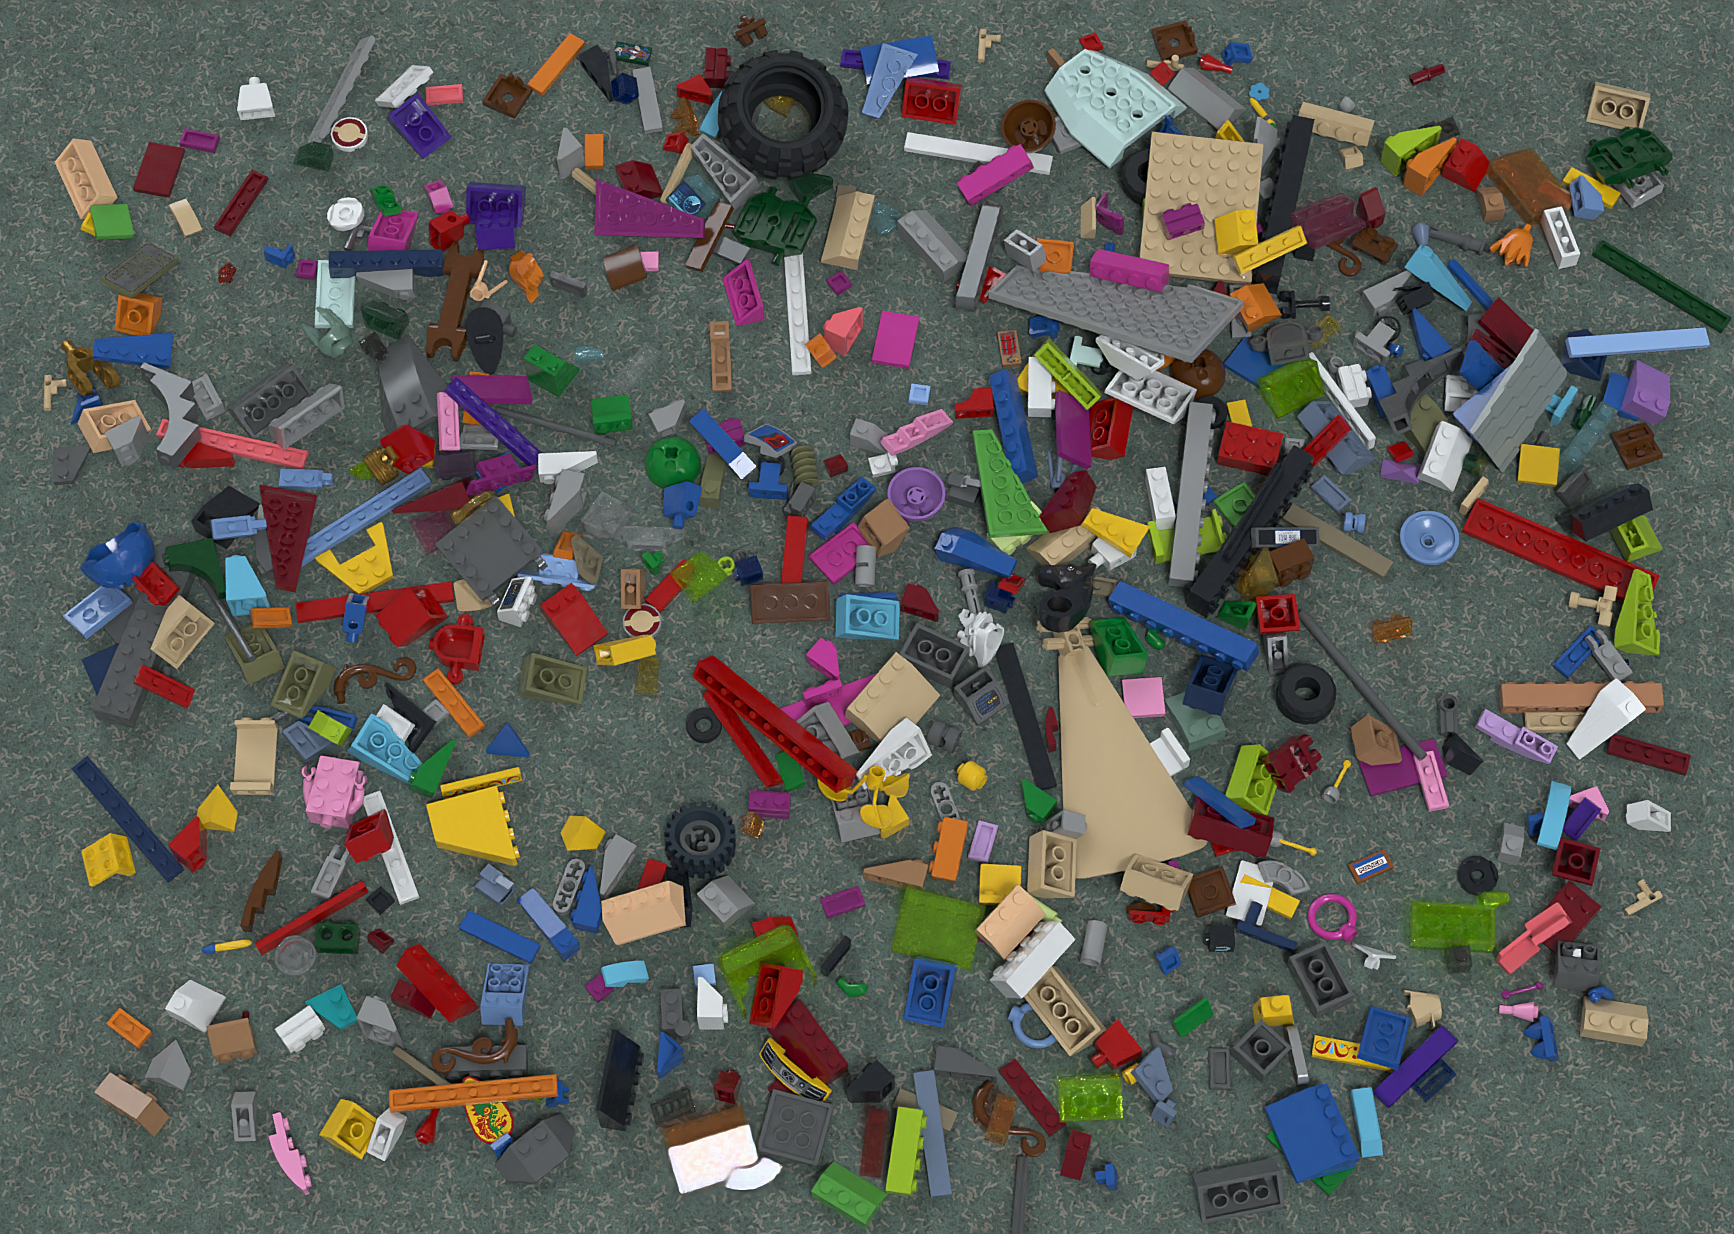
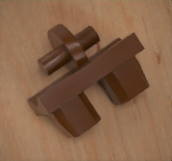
[733,15,768,47]

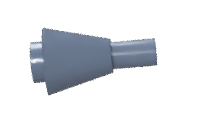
[1411,223,1430,246]

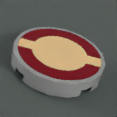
[623,604,662,638]

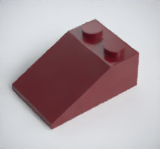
[1541,880,1602,954]

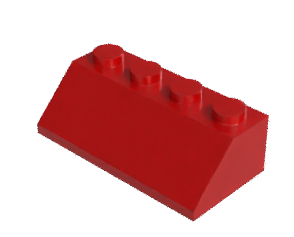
[396,943,479,1023]

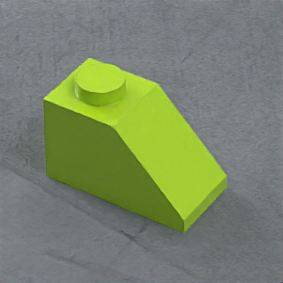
[308,710,353,747]

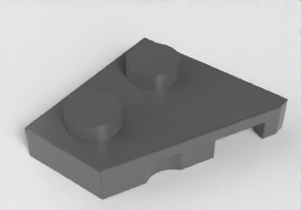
[53,445,92,485]

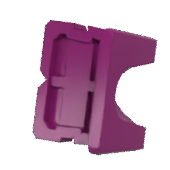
[1096,192,1124,235]

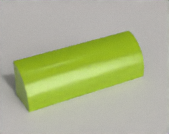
[1034,338,1102,410]

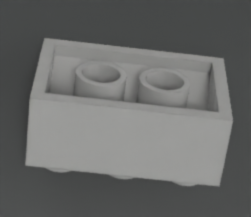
[796,702,859,762]
[356,996,405,1050]

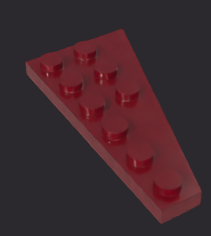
[259,485,317,592]

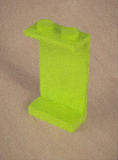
[1147,509,1227,564]

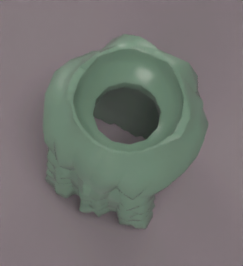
[301,307,353,359]

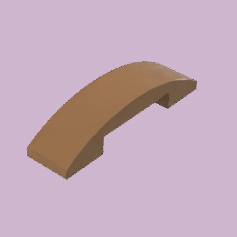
[710,321,732,392]

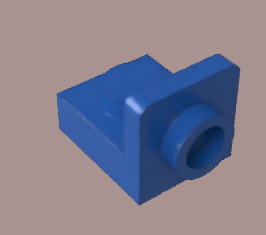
[1222,42,1253,66]
[264,244,295,269]
[1029,315,1060,339]

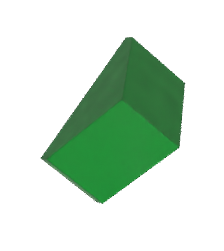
[1217,601,1257,631]

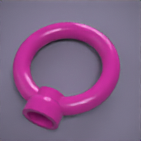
[1307,894,1358,943]

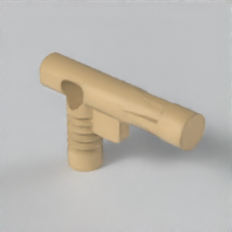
[977,29,1001,62]
[1147,55,1184,71]
[44,375,68,411]
[1624,879,1663,916]

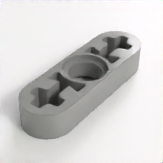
[930,782,961,822]
[553,859,586,915]
[1285,1025,1309,1085]

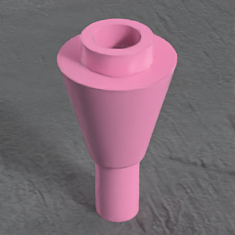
[1499,1002,1538,1022]

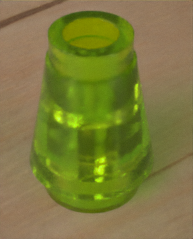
[1477,891,1510,912]

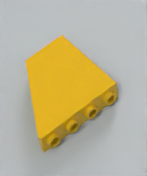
[426,785,520,866]

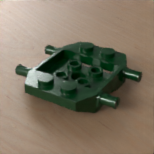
[1585,126,1672,189]
[732,186,817,266]

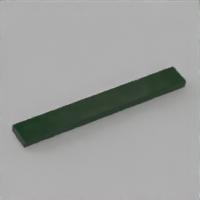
[1592,240,1732,333]

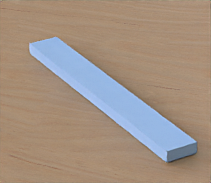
[1565,328,1710,358]

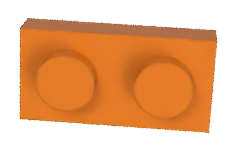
[106,1008,152,1049]

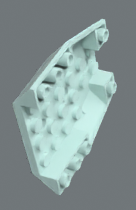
[1044,49,1187,168]

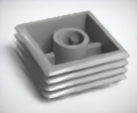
[1613,172,1664,208]

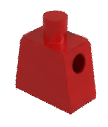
[429,210,470,252]
[1090,1019,1143,1070]

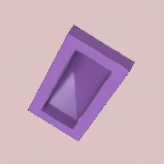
[1380,459,1421,484]

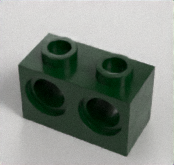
[314,921,361,954]

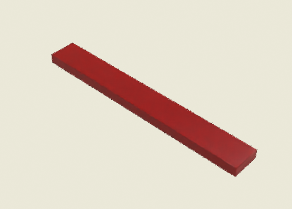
[296,581,454,623]

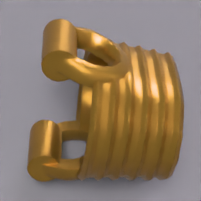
[363,445,400,486]

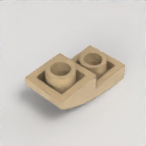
[168,199,202,238]

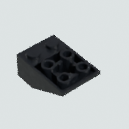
[191,486,261,549]

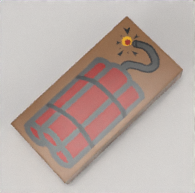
[997,330,1021,368]

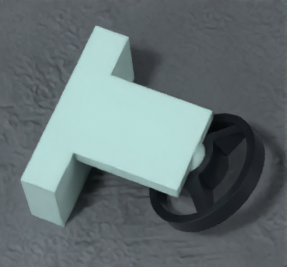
[1070,336,1113,375]

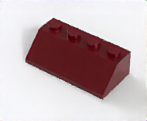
[1187,796,1275,858]
[767,999,849,1086]

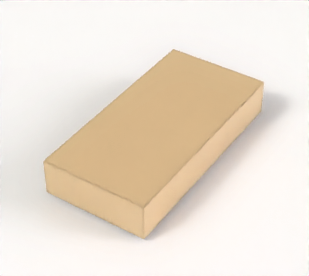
[1459,476,1489,516]

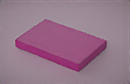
[872,311,919,369]
[808,522,870,585]

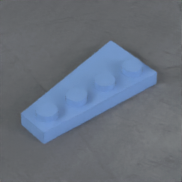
[861,43,918,119]

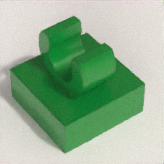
[641,551,665,576]

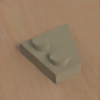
[571,534,603,585]

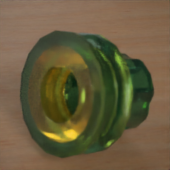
[1462,453,1488,479]

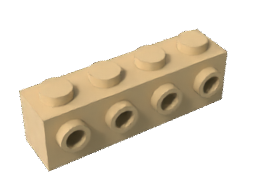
[1298,102,1375,147]

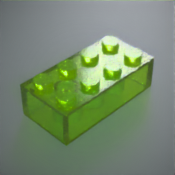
[1409,901,1495,953]

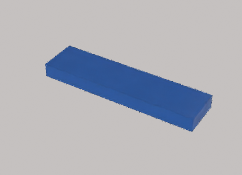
[1184,776,1256,829]
[459,910,541,964]

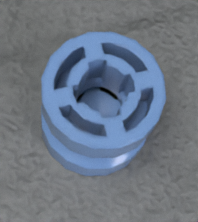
[1343,512,1365,533]

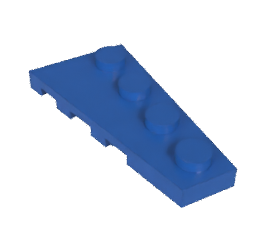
[93,333,173,369]

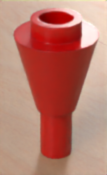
[1198,53,1233,74]
[415,1108,440,1145]

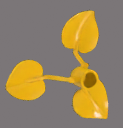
[817,766,910,829]

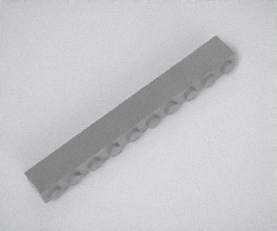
[1168,402,1216,588]

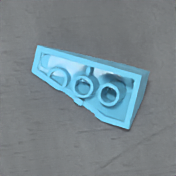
[347,713,423,784]

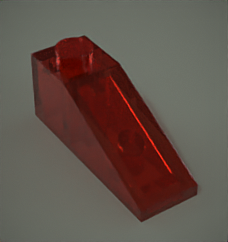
[860,1108,889,1178]

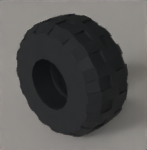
[1122,149,1150,205]
[1276,664,1337,725]

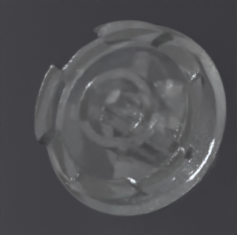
[275,936,316,975]

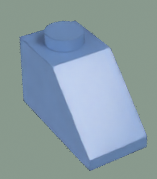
[1569,175,1604,220]

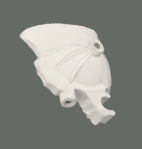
[957,609,1004,668]

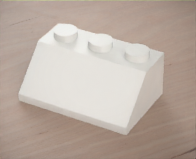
[1417,421,1473,493]

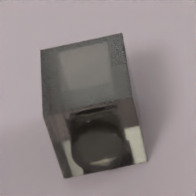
[1446,945,1473,974]

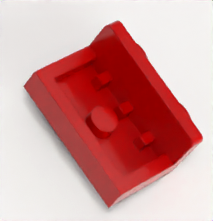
[132,562,181,606]

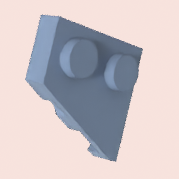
[282,721,335,763]
[1130,1046,1173,1104]

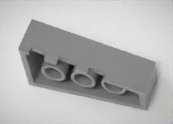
[691,134,759,212]

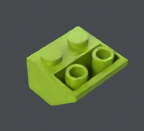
[1610,515,1663,562]

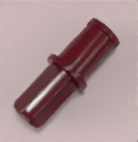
[1409,64,1445,86]

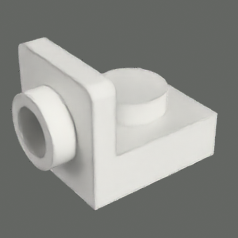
[868,451,898,478]

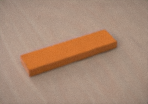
[527,33,585,96]
[422,668,485,738]

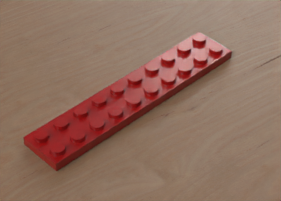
[1462,498,1660,602]

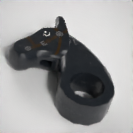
[1038,563,1097,633]

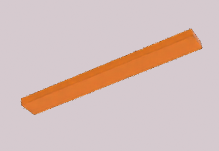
[389,1074,558,1113]

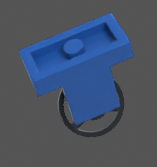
[748,455,788,500]

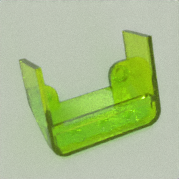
[718,925,817,1020]

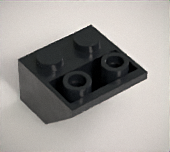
[847,1059,895,1103]

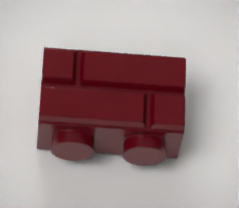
[704,47,731,88]

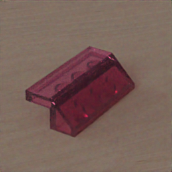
[1291,193,1366,250]

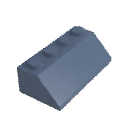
[1297,401,1376,474]

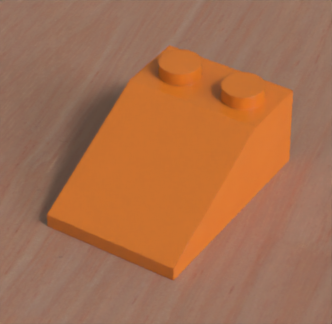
[1403,137,1457,197]

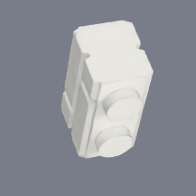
[1336,364,1371,408]
[275,1005,325,1053]

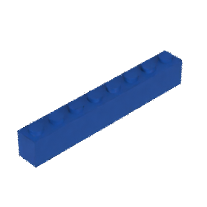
[1108,581,1259,672]

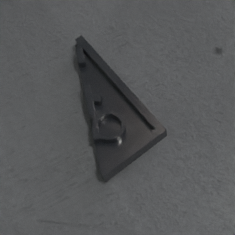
[384,682,437,753]

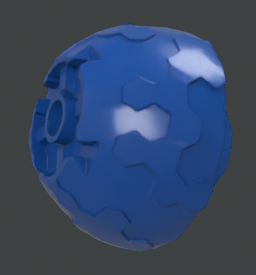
[80,521,155,589]

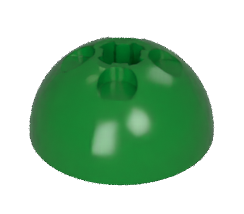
[645,436,701,489]

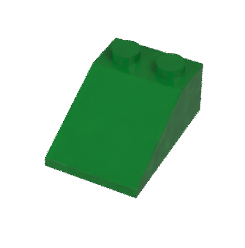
[1089,617,1149,676]

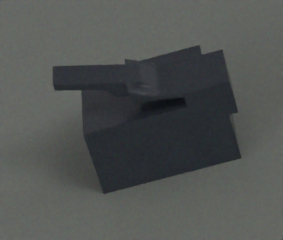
[1393,282,1435,316]

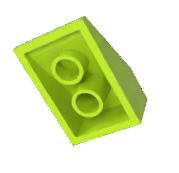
[1380,126,1442,176]

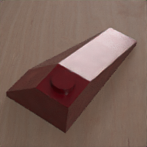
[392,476,475,514]

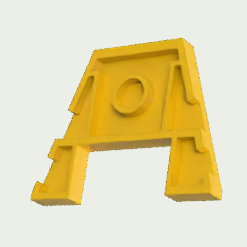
[315,521,394,594]

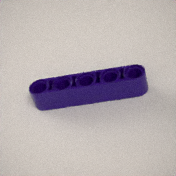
[1373,1025,1459,1108]

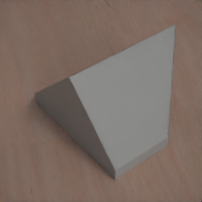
[145,1040,192,1091]

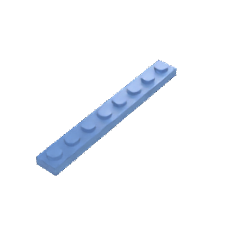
[302,468,432,567]

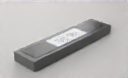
[1251,527,1320,548]

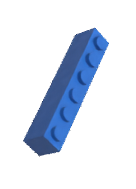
[989,369,1038,483]

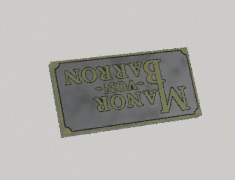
[101,242,178,299]

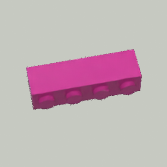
[957,144,1034,206]
[1090,249,1169,292]

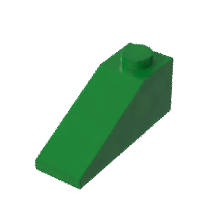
[408,739,456,798]

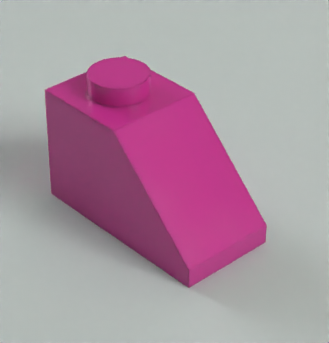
[423,180,453,214]
[806,638,840,681]

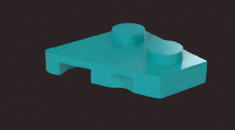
[305,984,358,1030]

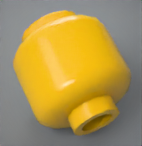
[957,761,987,791]

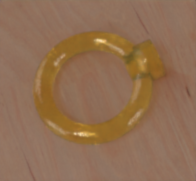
[450,490,497,526]

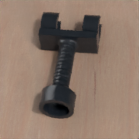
[1279,290,1330,319]

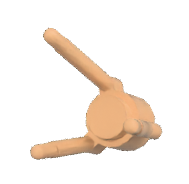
[470,260,508,301]

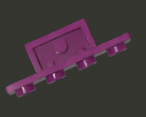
[465,454,537,496]

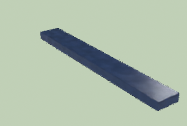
[71,756,184,883]

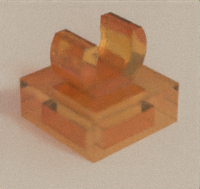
[738,812,765,839]

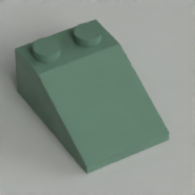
[1164,692,1226,752]

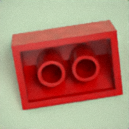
[901,77,963,125]
[1089,397,1134,460]

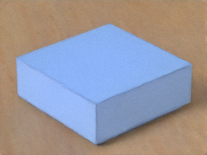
[909,384,930,405]
[693,964,716,988]

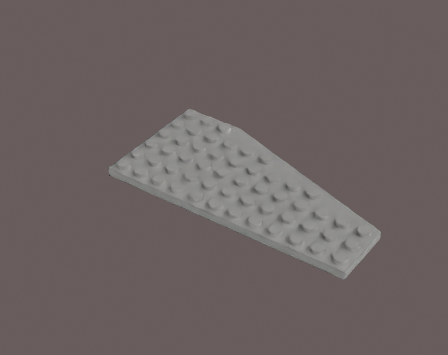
[989,265,1244,363]

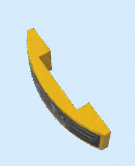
[759,1038,832,1102]

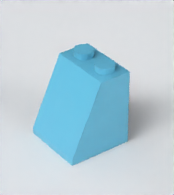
[225,555,271,616]

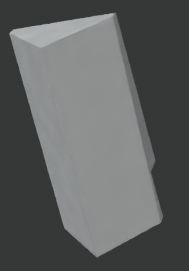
[1167,68,1246,130]

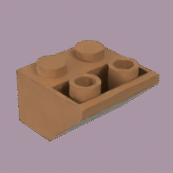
[857,499,910,557]

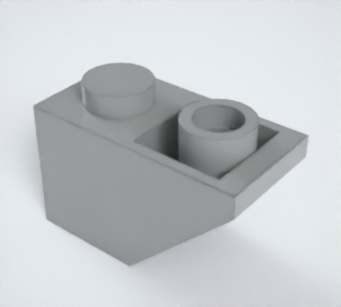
[649,399,686,440]

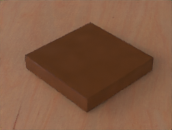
[1188,866,1236,918]

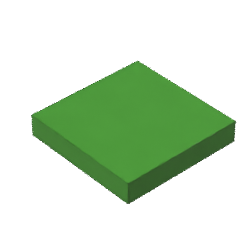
[89,204,134,240]
[1213,481,1256,528]

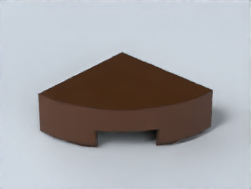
[1126,902,1155,914]

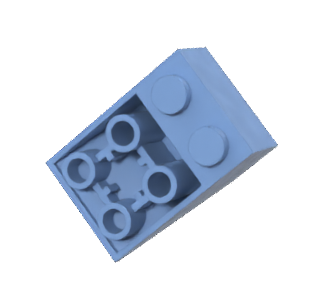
[480,963,529,1026]

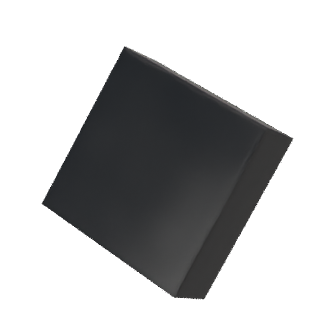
[366,886,395,915]

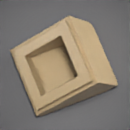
[1339,146,1363,170]

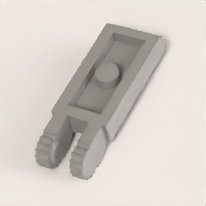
[1585,629,1633,682]
[311,844,351,900]

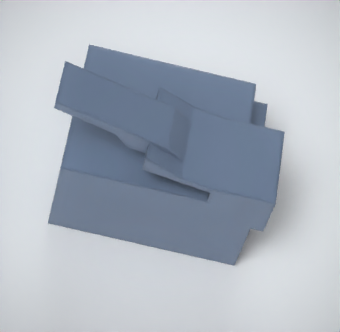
[474,863,516,908]

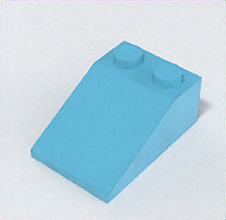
[835,594,900,640]

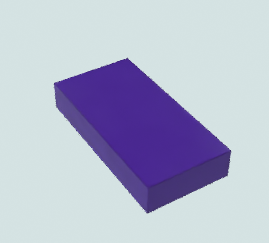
[1562,797,1602,841]

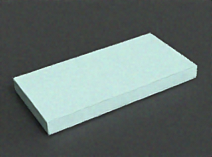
[315,260,356,328]

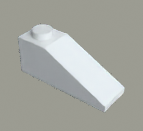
[538,451,598,484]

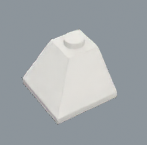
[165,980,226,1033]

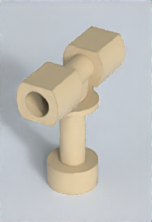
[1569,586,1618,627]

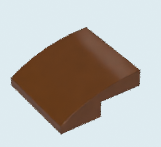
[603,245,648,291]
[1610,422,1663,470]

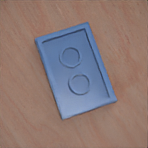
[63,586,133,640]

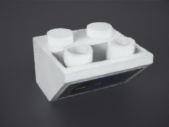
[497,576,537,627]

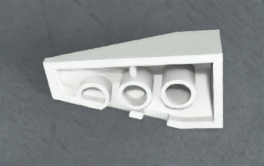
[1566,678,1646,760]
[856,718,932,790]

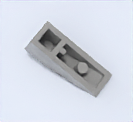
[356,269,415,300]
[1361,270,1413,317]
[600,834,638,900]

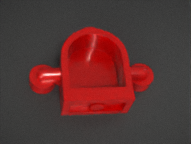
[429,614,485,685]

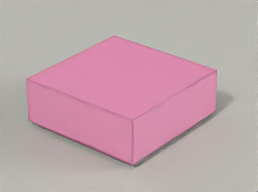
[641,252,659,271]

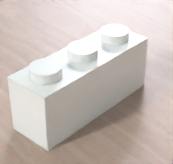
[1540,206,1580,269]
[1028,357,1055,417]
[1145,467,1176,530]

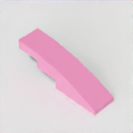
[880,409,953,456]

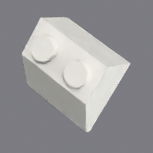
[697,977,728,1029]

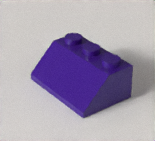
[466,182,526,227]

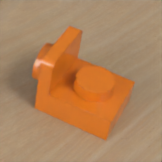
[805,334,837,368]

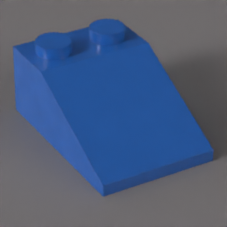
[904,956,958,1028]

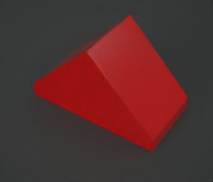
[676,74,713,105]

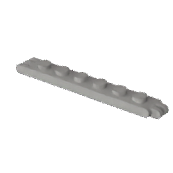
[308,36,375,147]

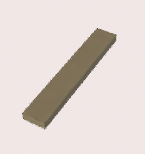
[1282,504,1394,580]

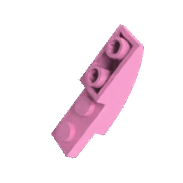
[269,1112,312,1195]

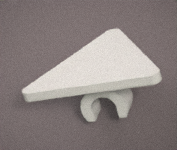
[1352,942,1396,969]

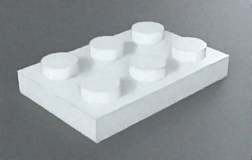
[375,65,433,108]

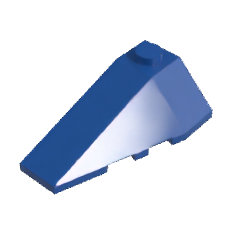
[935,527,1017,578]

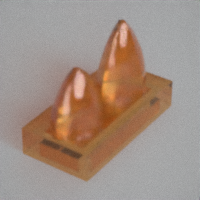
[671,97,700,137]
[1372,612,1412,644]

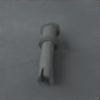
[1429,225,1487,256]

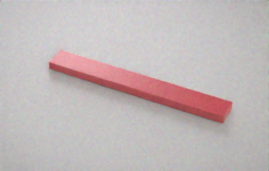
[156,419,309,469]

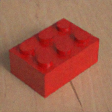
[1217,421,1283,476]

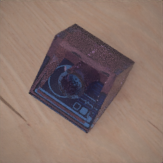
[434,445,476,480]

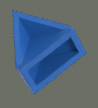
[70,387,103,425]
[657,1032,685,1078]

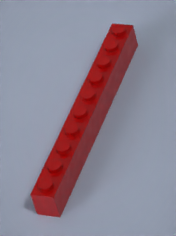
[692,655,857,793]

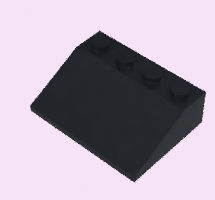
[1555,483,1653,542]
[596,1029,644,1132]

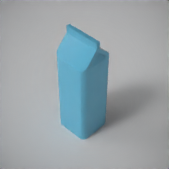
[1350,1087,1383,1158]

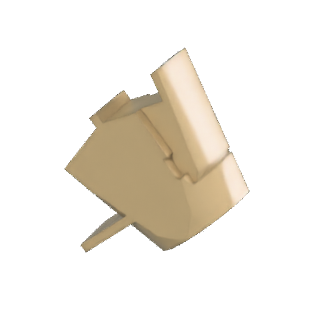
[1403,990,1442,1030]

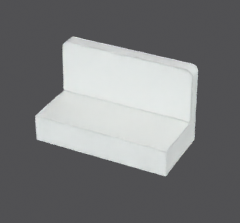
[1150,728,1190,776]

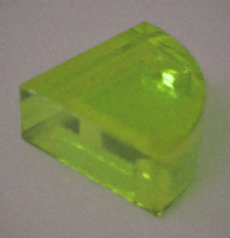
[348,461,374,480]

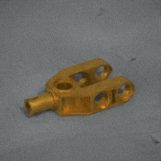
[61,340,120,396]

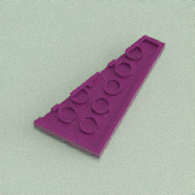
[594,179,705,238]

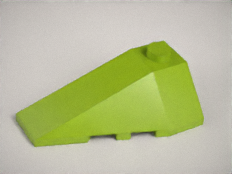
[1614,569,1660,655]

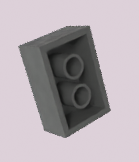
[899,623,970,689]
[1287,941,1355,1019]

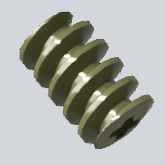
[791,445,820,487]

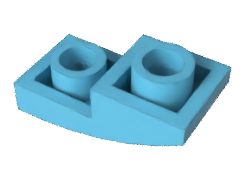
[601,961,649,987]

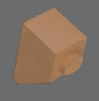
[1476,187,1505,222]
[621,568,646,609]

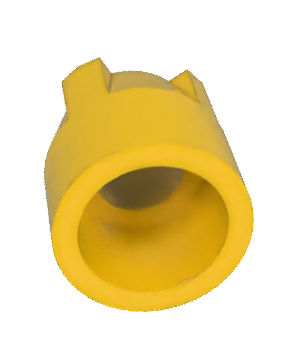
[1122,1063,1138,1086]

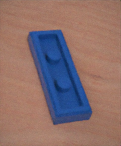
[1552,625,1601,679]

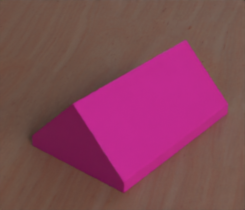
[722,259,765,326]

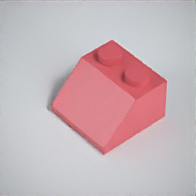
[823,307,863,356]

